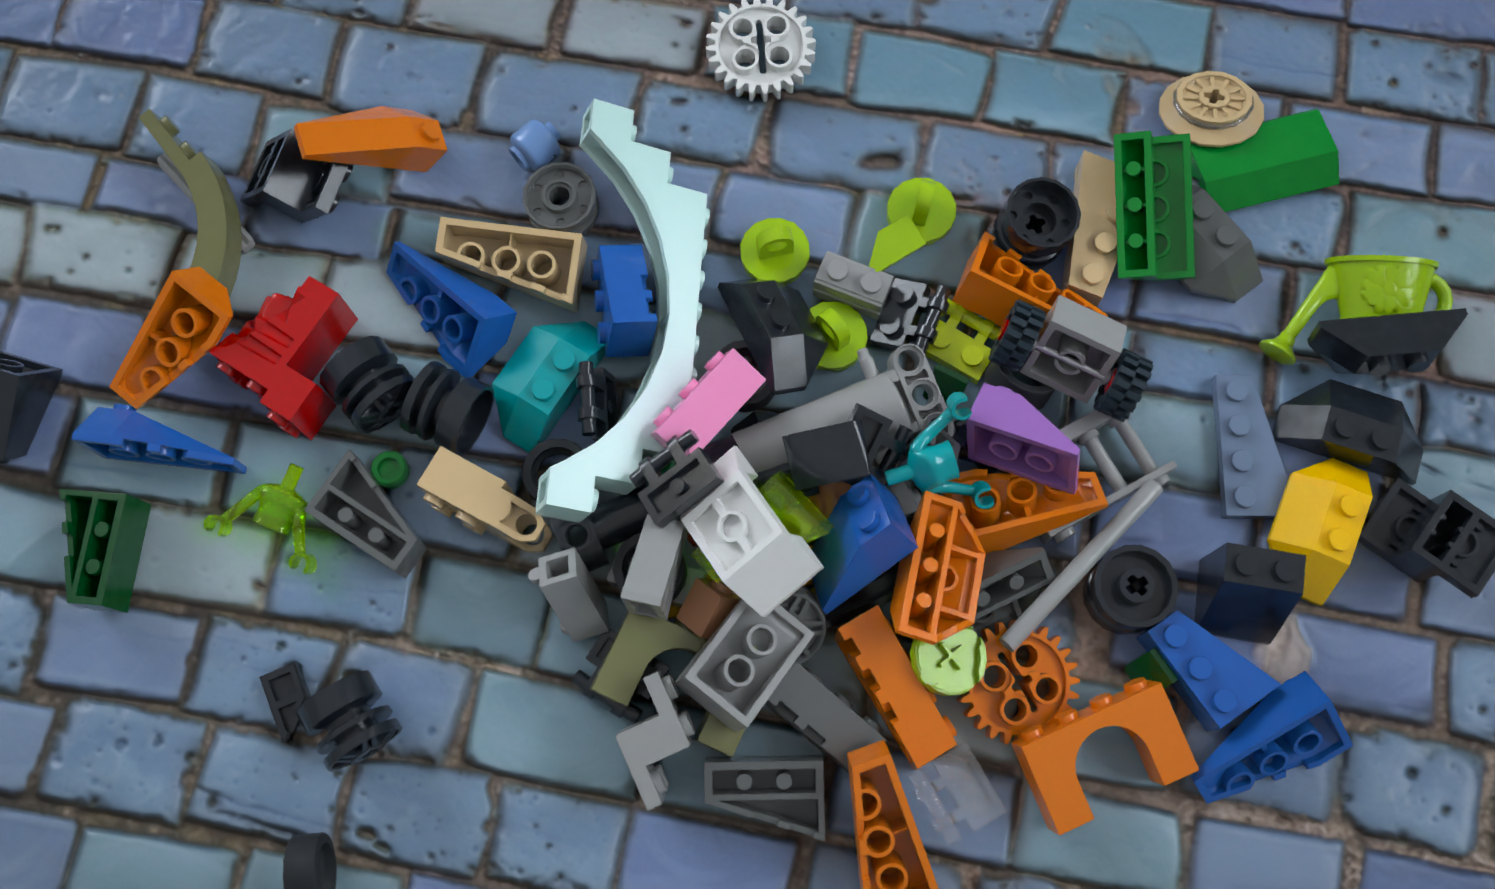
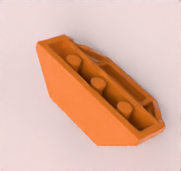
[890,491,986,645]

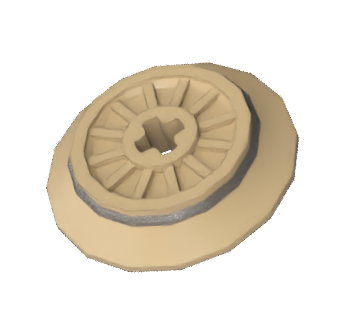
[1159,71,1264,148]

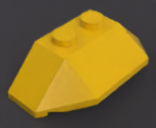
[1267,458,1373,606]

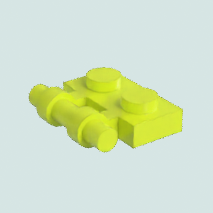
[925,298,1000,385]

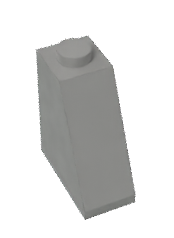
[620,514,688,621]

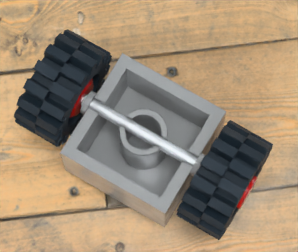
[988,295,1154,422]

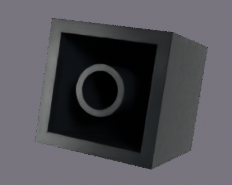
[0,351,63,464]
[1194,542,1306,645]

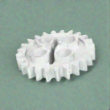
[706,0,816,102]

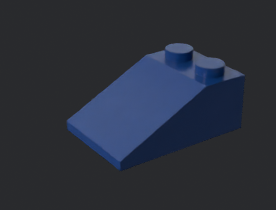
[811,474,918,614]

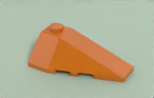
[293,106,448,172]
[109,266,233,409]
[941,469,1108,554]

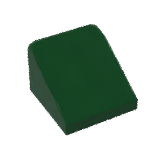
[923,363,970,409]
[1124,648,1178,689]

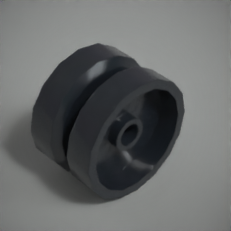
[1083,545,1179,635]

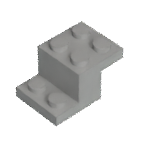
[615,669,696,811]

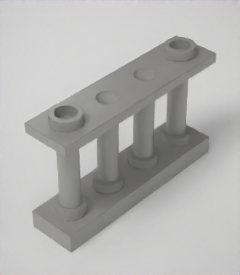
[998,403,1178,544]

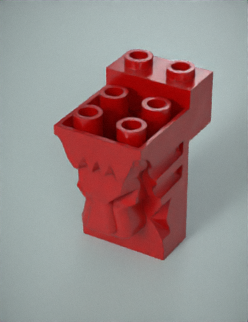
[209,276,358,441]

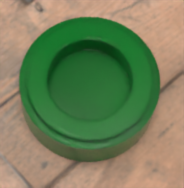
[371,451,410,489]

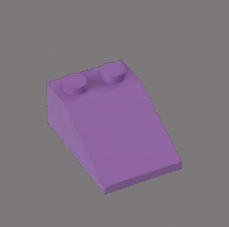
[966,383,1080,495]

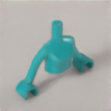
[884,392,994,509]

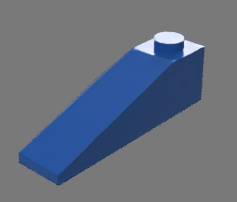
[386,242,517,378]
[71,404,247,474]
[1190,671,1353,804]

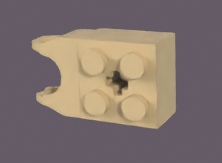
[416,446,553,553]

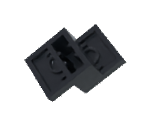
[240,129,353,223]
[1358,478,1495,598]

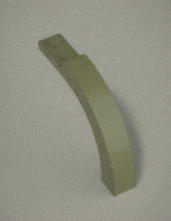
[138,109,242,298]

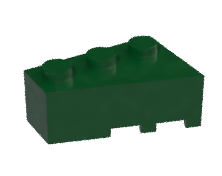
[59,489,152,613]

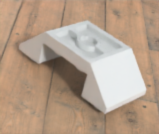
[680,446,824,617]

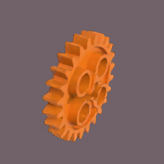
[956,620,1080,745]

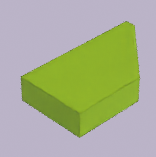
[869,213,926,272]

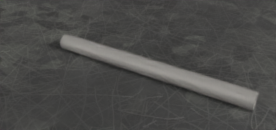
[999,479,1163,652]

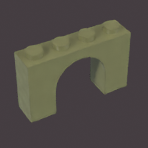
[589,611,745,757]

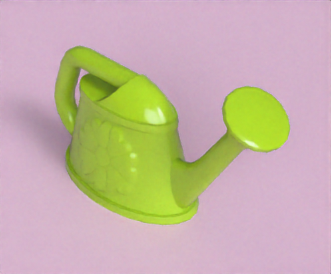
[1259,255,1453,365]

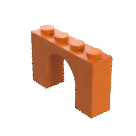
[1011,677,1199,836]

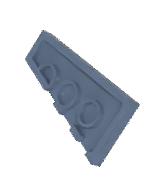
[1211,374,1288,519]

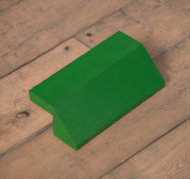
[1191,109,1339,212]
[1114,130,1195,281]

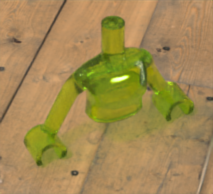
[203,463,317,575]

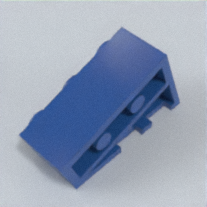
[591,245,658,357]
[1136,610,1281,732]

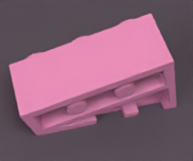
[650,348,766,454]

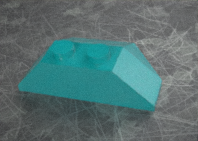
[492,321,605,453]

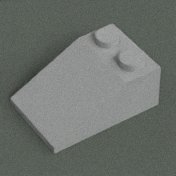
[674,599,815,732]

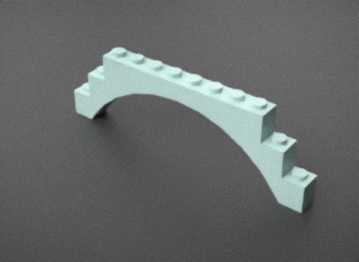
[535,98,710,523]

